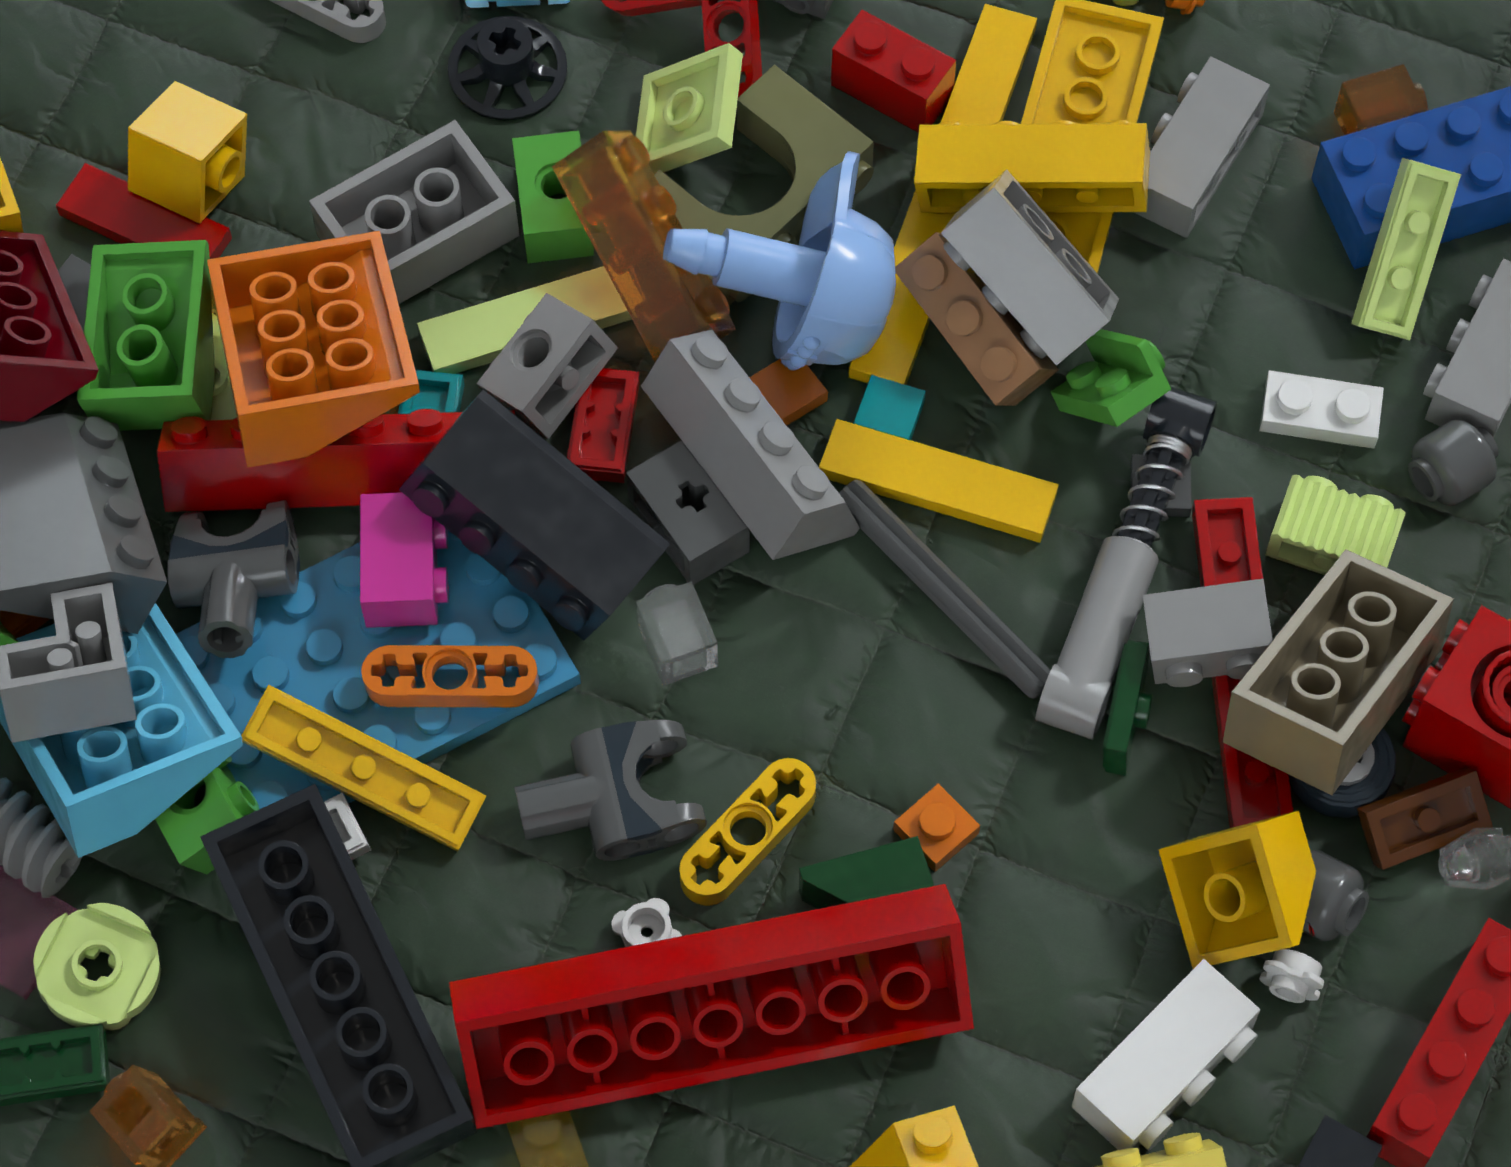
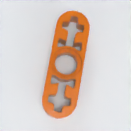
[361,645,539,708]

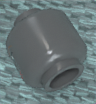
[1408,420,1499,506]
[1302,850,1369,941]

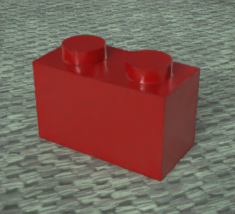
[831,9,956,133]

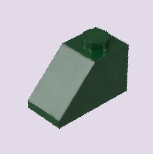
[799,836,934,909]

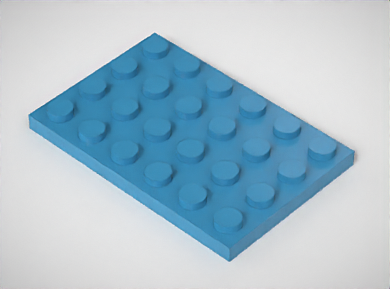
[176,530,581,809]

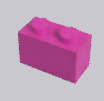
[360,493,449,628]

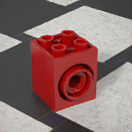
[1402,605,1511,809]

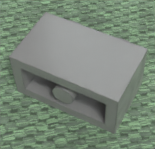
[1143,579,1273,687]

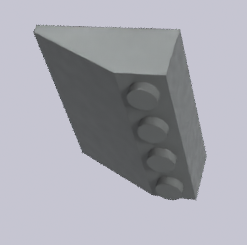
[0,412,167,634]

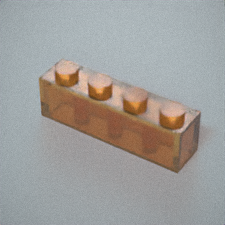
[552,130,736,362]

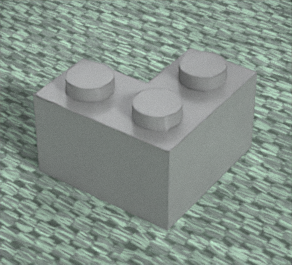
[0,583,137,743]

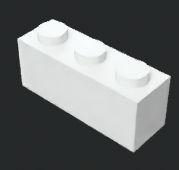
[1071,959,1261,1151]

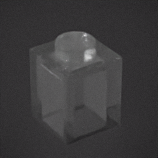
[636,581,718,686]

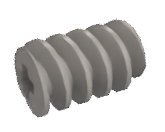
[0,777,82,898]

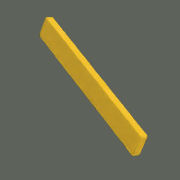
[849,4,1037,385]

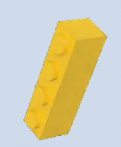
[914,120,1150,213]

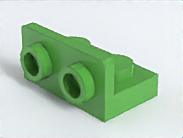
[1051,329,1171,427]

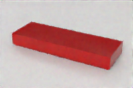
[56,163,232,259]

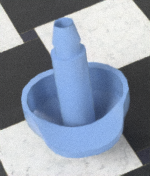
[663,151,896,371]

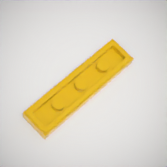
[819,419,1059,543]
[241,684,486,852]

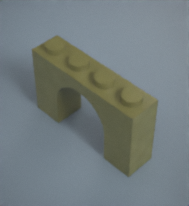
[620,64,874,314]

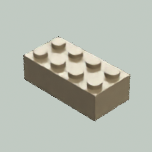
[1223,549,1454,795]

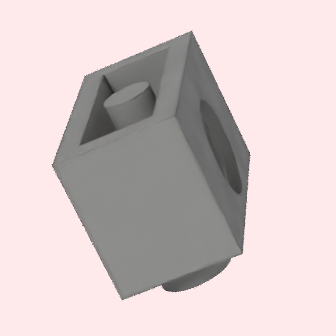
[476,293,618,439]

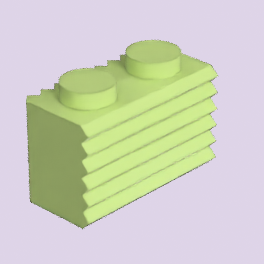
[1265,475,1406,575]

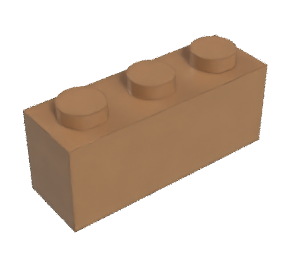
[895,232,1059,406]

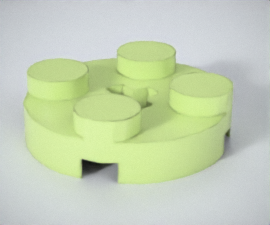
[33,903,161,1030]

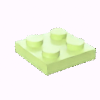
[631,43,743,179]

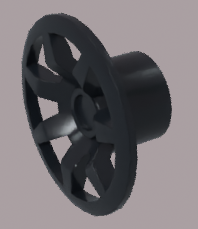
[448,16,567,121]

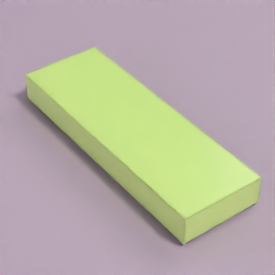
[1351,158,1461,340]

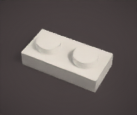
[1259,370,1384,449]

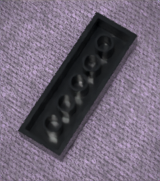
[200,784,477,1167]

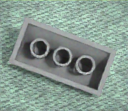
[641,330,860,560]

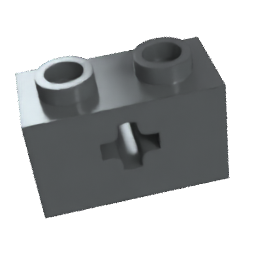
[626,440,750,586]

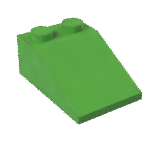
[77,240,215,431]

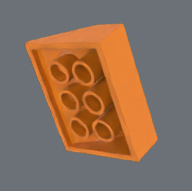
[207,231,420,468]

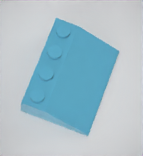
[0,603,243,858]

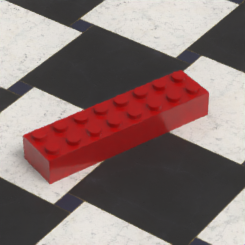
[449,884,974,1129]

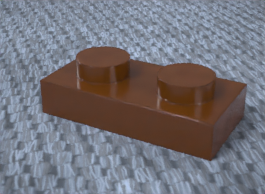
[1357,767,1493,870]

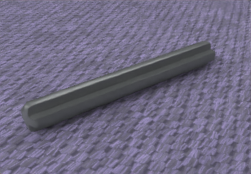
[839,480,1051,699]

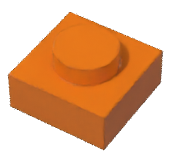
[893,783,980,872]

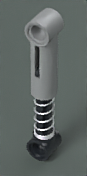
[1035,386,1217,740]

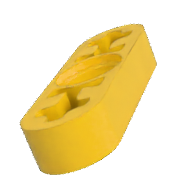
[679,758,816,906]

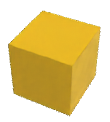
[128,81,247,224]

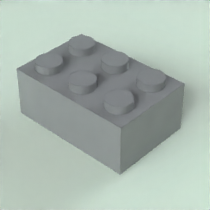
[309,120,520,304]
[941,169,1119,366]

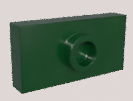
[1103,640,1153,776]
[0,1024,111,1106]

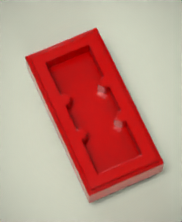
[567,368,640,483]

